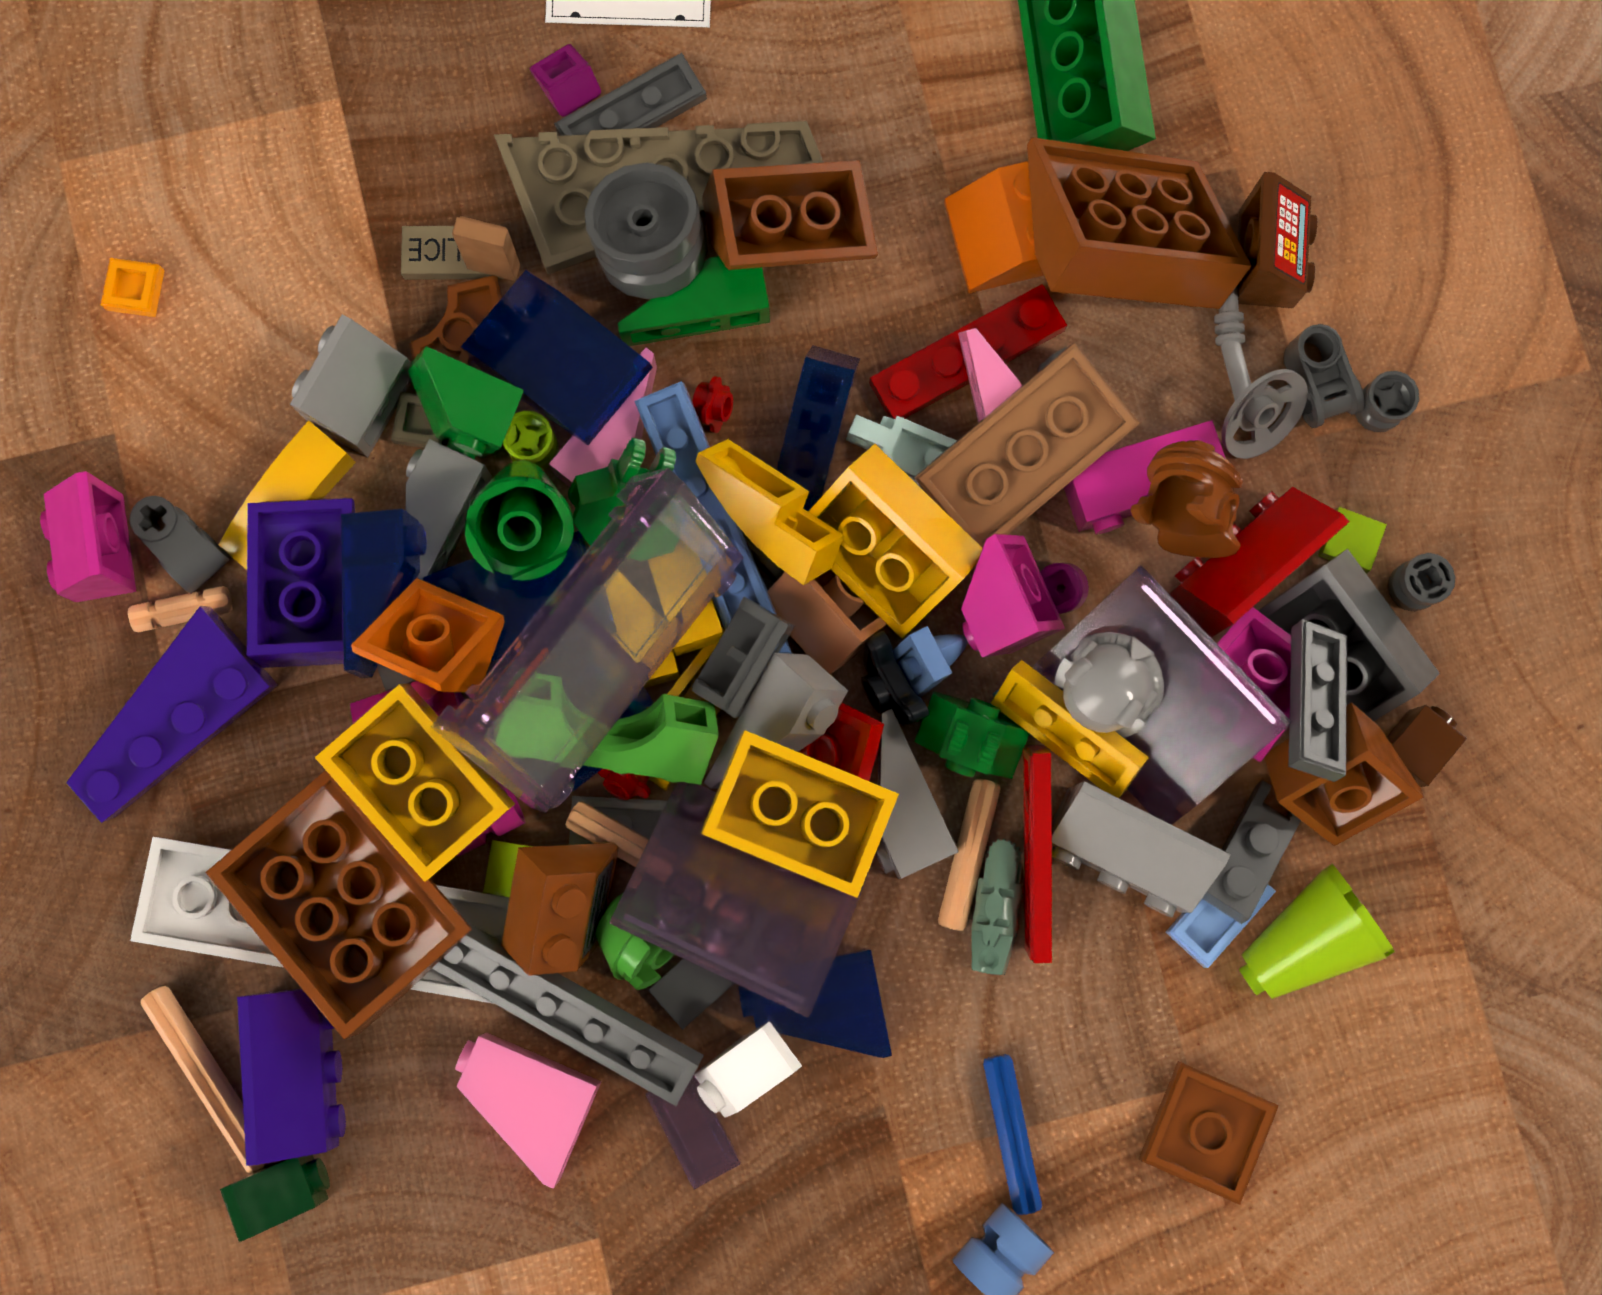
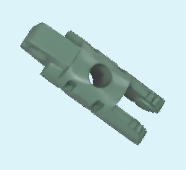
[971,838,1024,975]

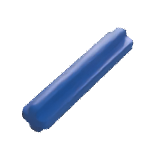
[983,1054,1042,1215]

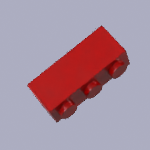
[1169,487,1350,639]

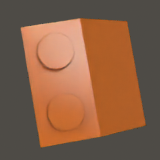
[944,161,1044,293]

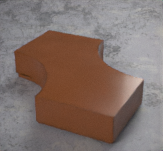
[409,275,510,366]

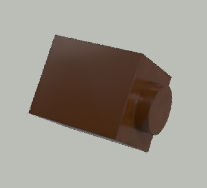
[1387,705,1467,787]

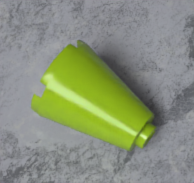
[1239,863,1395,999]

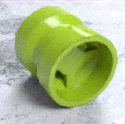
[503,411,558,470]

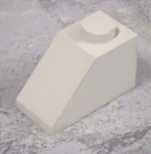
[694,1021,802,1118]

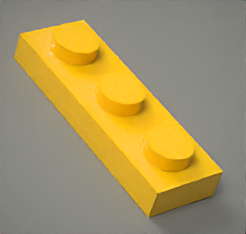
[991,660,1149,798]

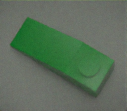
[618,256,770,347]

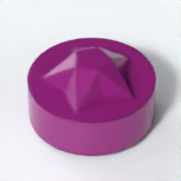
[1040,562,1089,614]

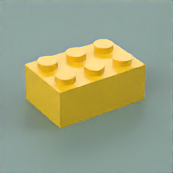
[808,444,983,639]
[315,683,515,882]
[700,730,899,898]

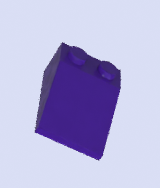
[247,498,366,668]

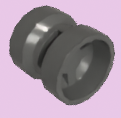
[1355,371,1419,432]
[1388,553,1456,612]

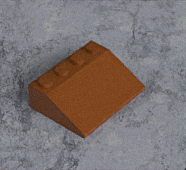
[1027,137,1251,309]
[205,770,473,1040]

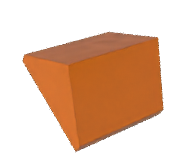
[351,578,505,693]

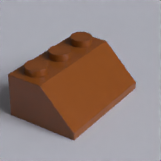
[702,160,878,270]

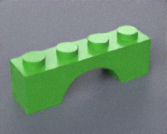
[489,665,719,785]

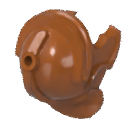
[1131,440,1243,558]

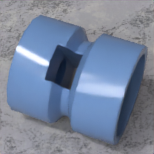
[952,1203,1054,1295]

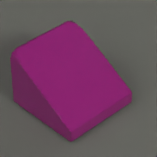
[529,44,601,117]

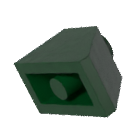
[220,1155,330,1242]

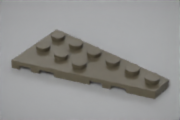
[494,121,824,275]

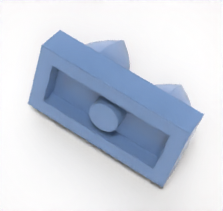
[893,626,968,697]

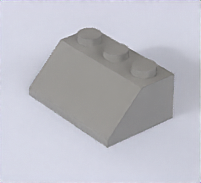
[1052,781,1231,917]

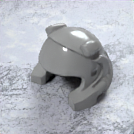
[1054,632,1164,738]

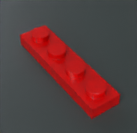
[869,284,1068,419]

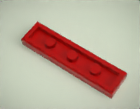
[1023,745,1052,963]

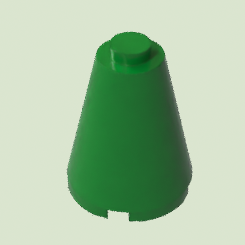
[465,460,574,581]

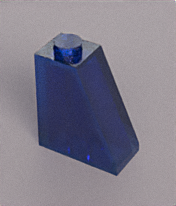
[738,948,892,1058]

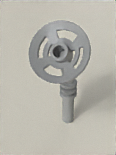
[1214,286,1308,459]

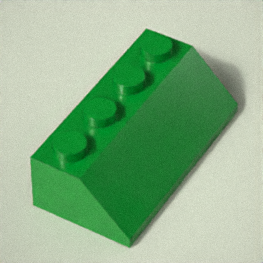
[1018,0,1156,151]

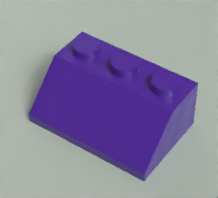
[237,989,346,1166]

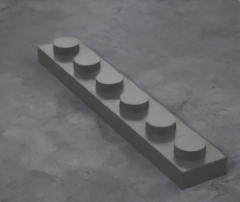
[432,922,704,1106]

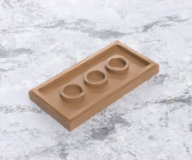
[913,343,1140,548]

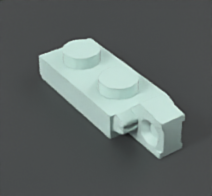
[846,415,957,477]

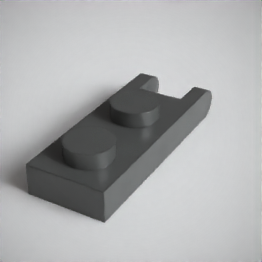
[1202,780,1301,924]

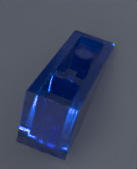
[776,345,861,511]
[341,509,427,679]

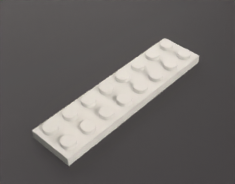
[130,837,509,1004]

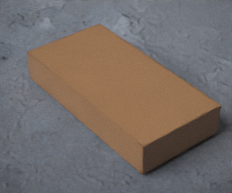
[452,216,520,281]

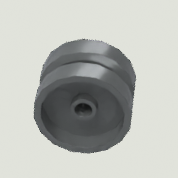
[585,162,708,299]

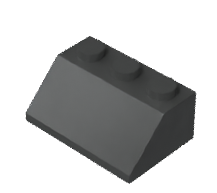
[1258,549,1440,721]

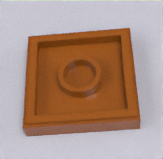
[1139,1061,1279,1205]

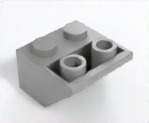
[290,314,412,458]

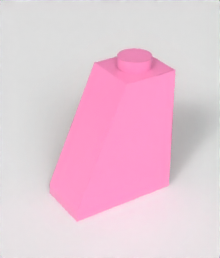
[455,1033,601,1189]

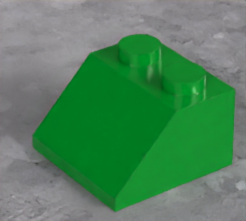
[407,346,524,460]

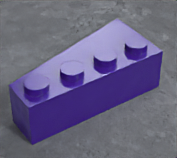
[66,606,278,823]

